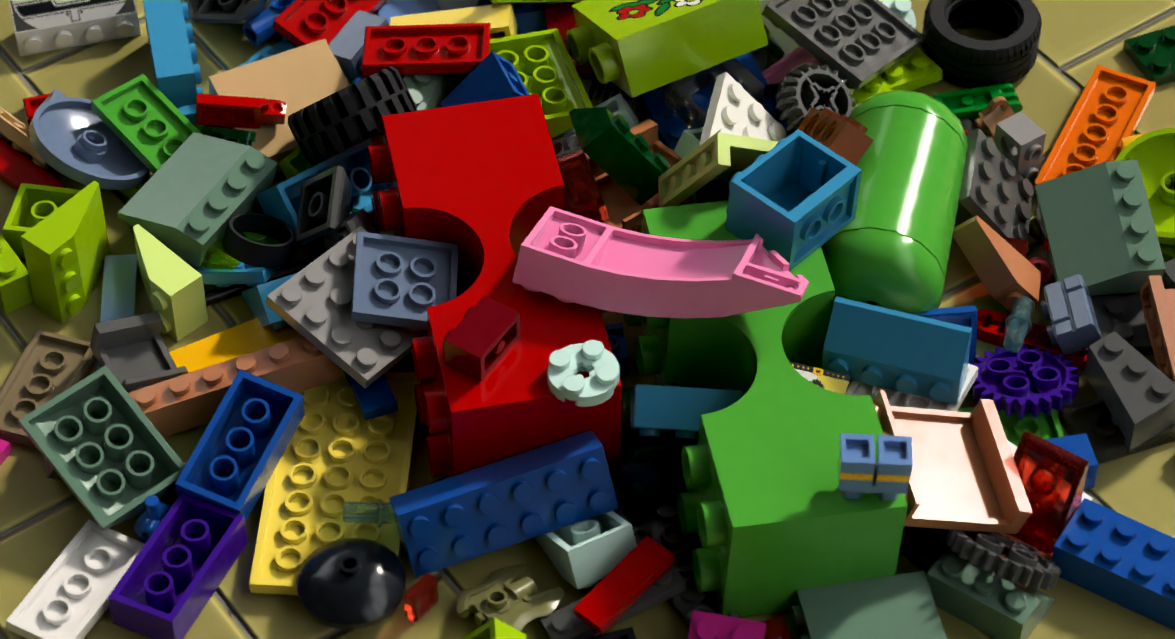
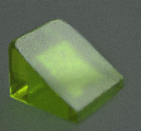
[201,237,242,270]

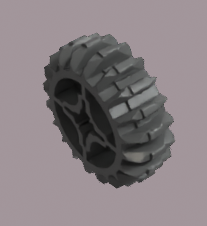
[775,62,858,132]

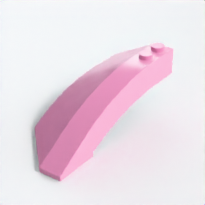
[512,206,809,319]

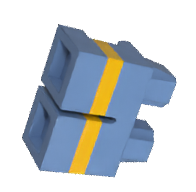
[837,433,913,501]

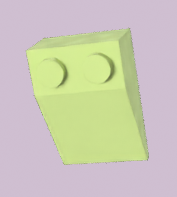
[133,224,208,342]

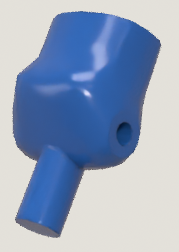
[134,495,170,544]

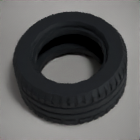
[921,0,1042,89]

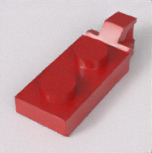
[196,94,286,129]

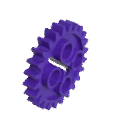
[968,344,1079,418]

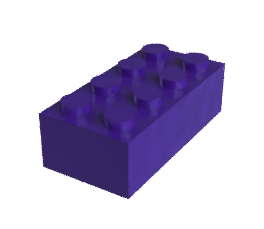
[108,493,248,639]

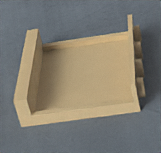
[209,39,366,174]

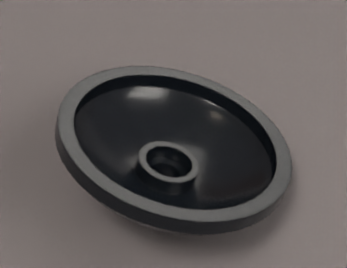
[297,538,406,629]

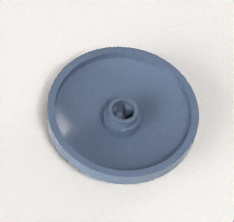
[29,97,151,190]

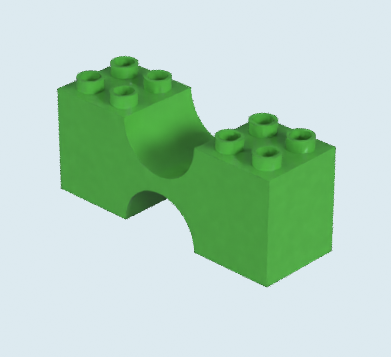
[623,200,908,617]

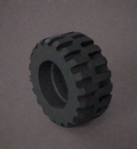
[288,66,417,166]

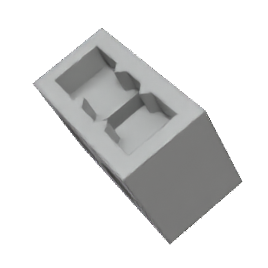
[994,111,1046,184]

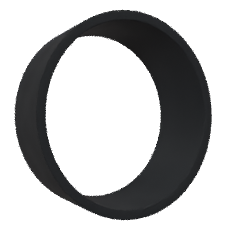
[221,212,294,268]

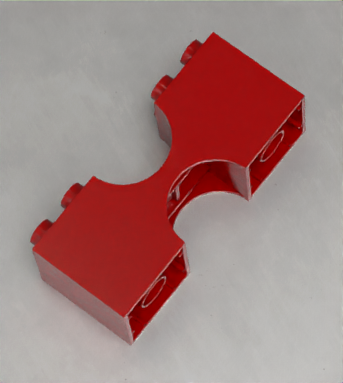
[367,94,622,479]

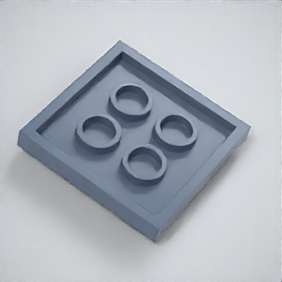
[350,231,459,330]

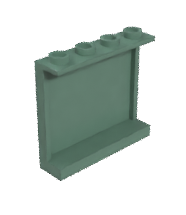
[790,571,947,639]

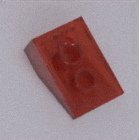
[1004,431,1089,556]

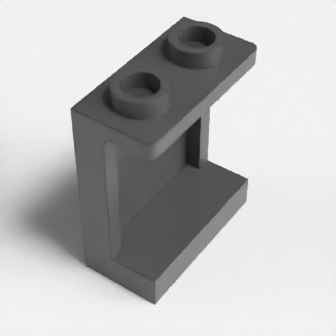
[90,311,189,393]

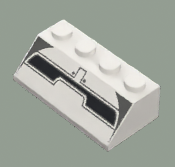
[8,0,141,56]

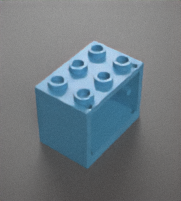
[726,129,862,271]

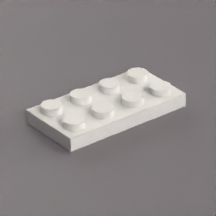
[6,520,145,639]

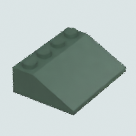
[117,132,278,268]
[1034,159,1166,296]
[18,365,185,531]

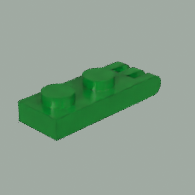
[933,83,1023,120]

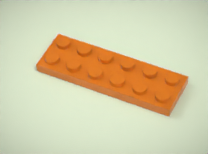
[1033,65,1156,192]

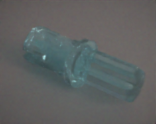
[1003,296,1034,353]
[342,499,396,527]

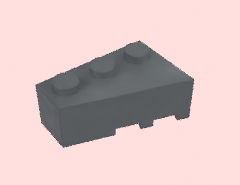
[1084,331,1175,451]

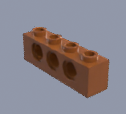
[796,107,873,166]

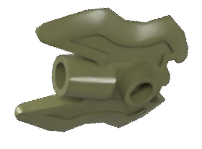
[456,563,564,631]

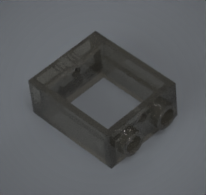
[664,58,765,129]

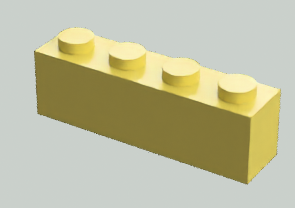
[390,3,517,39]

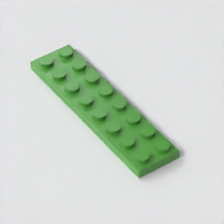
[91,74,298,247]

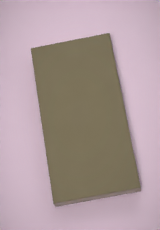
[0,329,96,449]

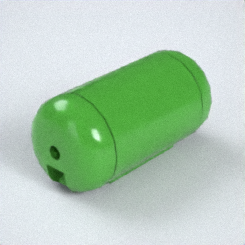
[821,90,968,314]

